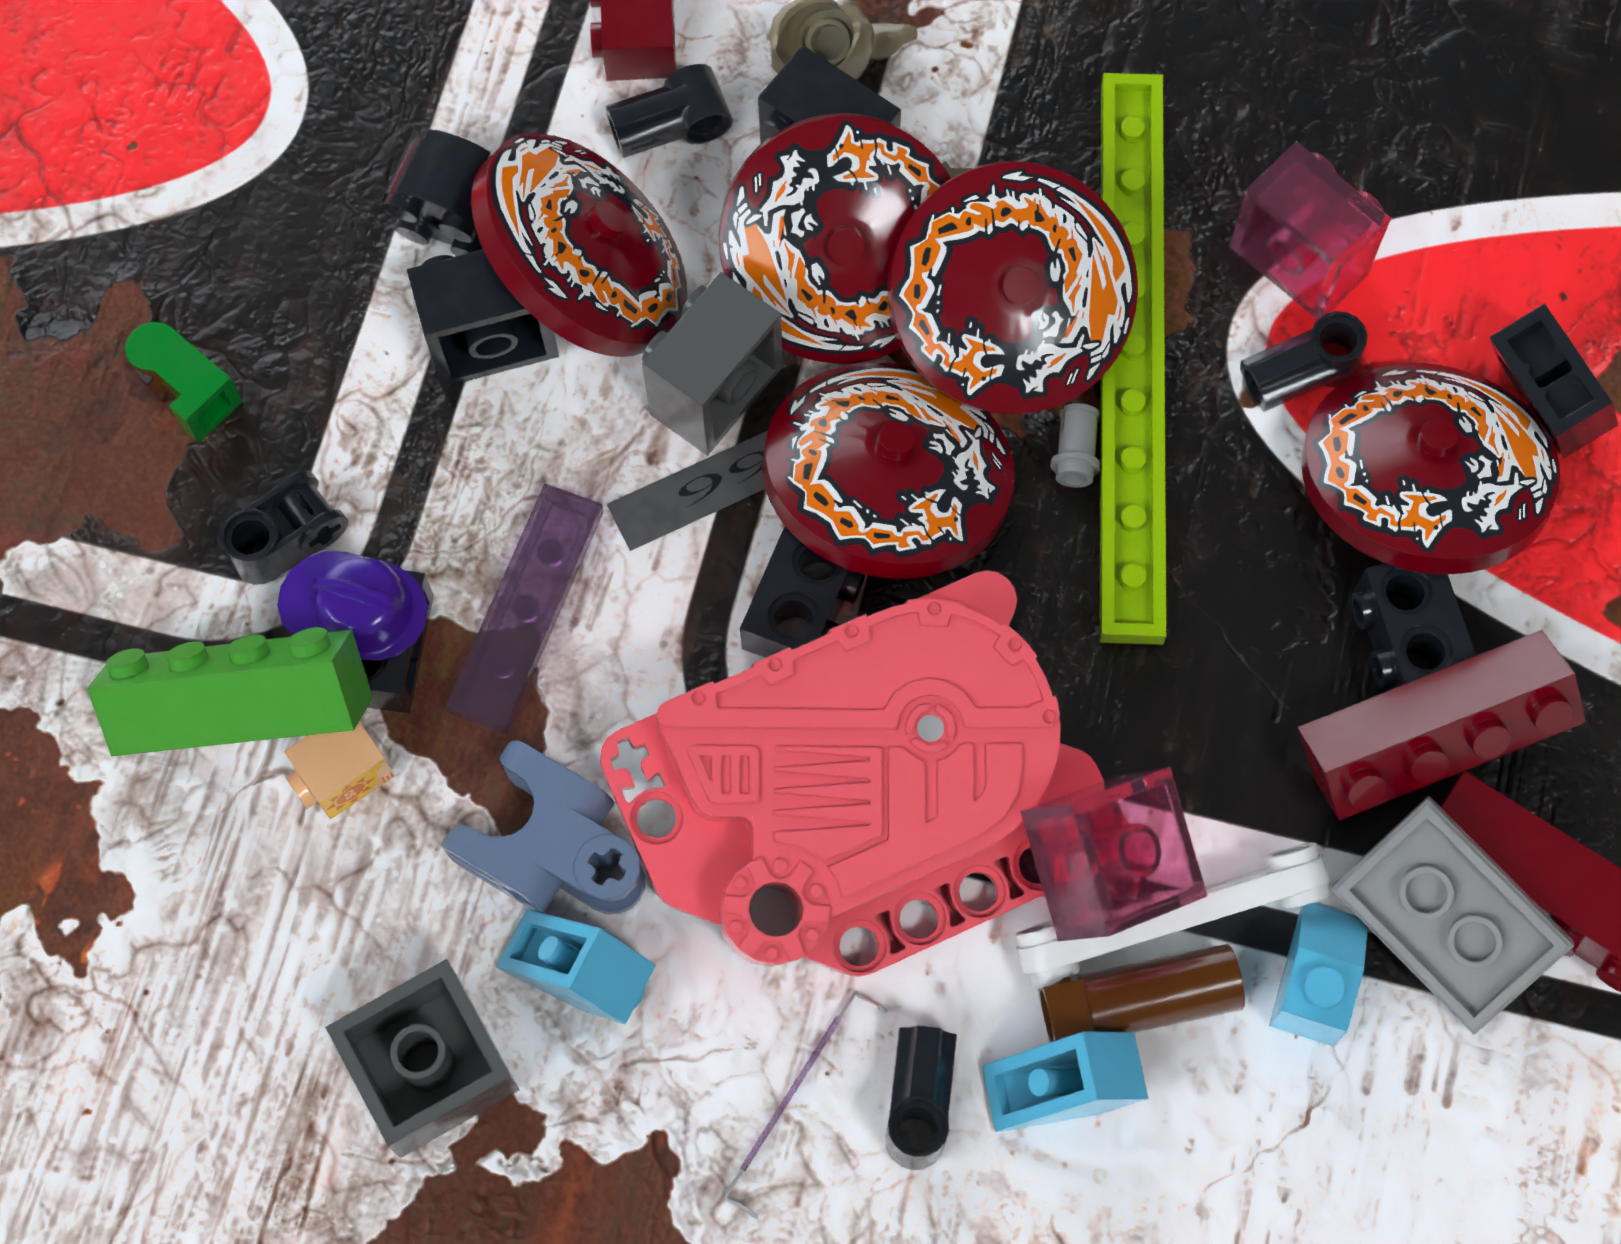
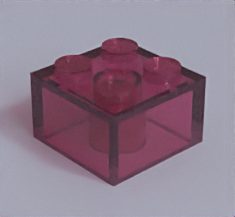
[1229,141,1392,320]
[1020,767,1208,941]

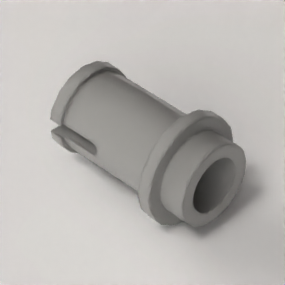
[1050,403,1101,488]

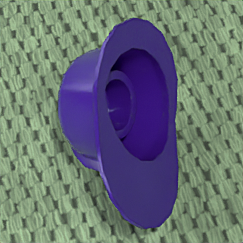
[277,551,428,661]

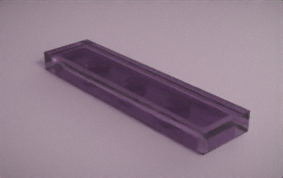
[446,483,604,734]

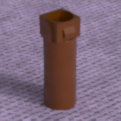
[1037,944,1245,1043]

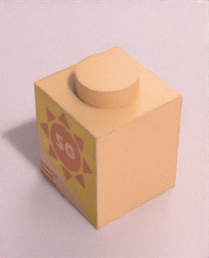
[283,722,395,820]

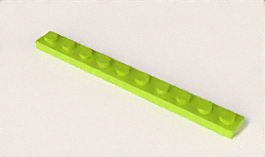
[1100,73,1166,645]

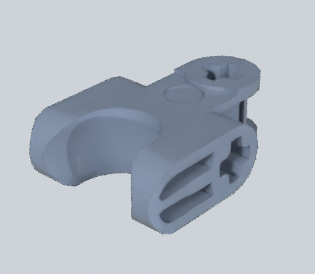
[441,740,645,915]

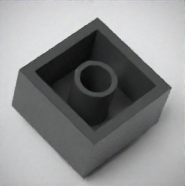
[642,272,783,456]
[325,959,520,1158]

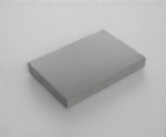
[1331,796,1574,1035]

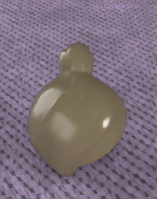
[769,0,918,80]

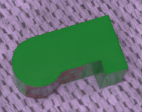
[125,322,243,443]

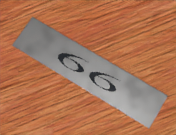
[606,431,768,551]

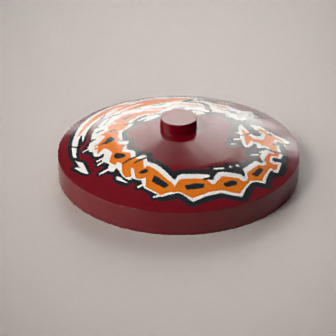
[718,113,951,364]
[471,133,687,357]
[887,161,1138,414]
[762,362,1015,579]
[1301,363,1560,574]

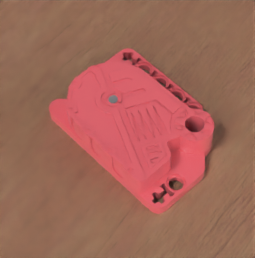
[600,571,1128,977]

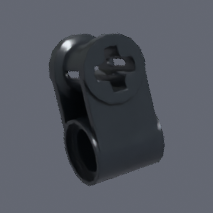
[221,470,349,585]

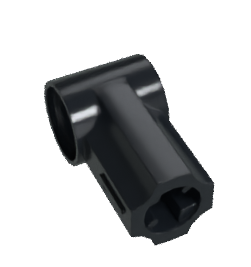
[605,64,733,158]
[1239,311,1368,412]
[885,1025,957,1170]

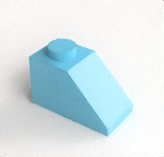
[1269,903,1368,1046]
[496,909,656,1025]
[982,1032,1149,1132]

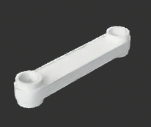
[1015,843,1331,986]

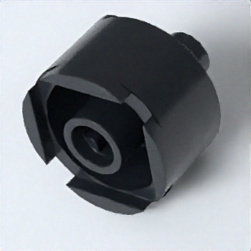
[382,129,491,256]

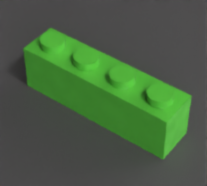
[87,627,373,757]

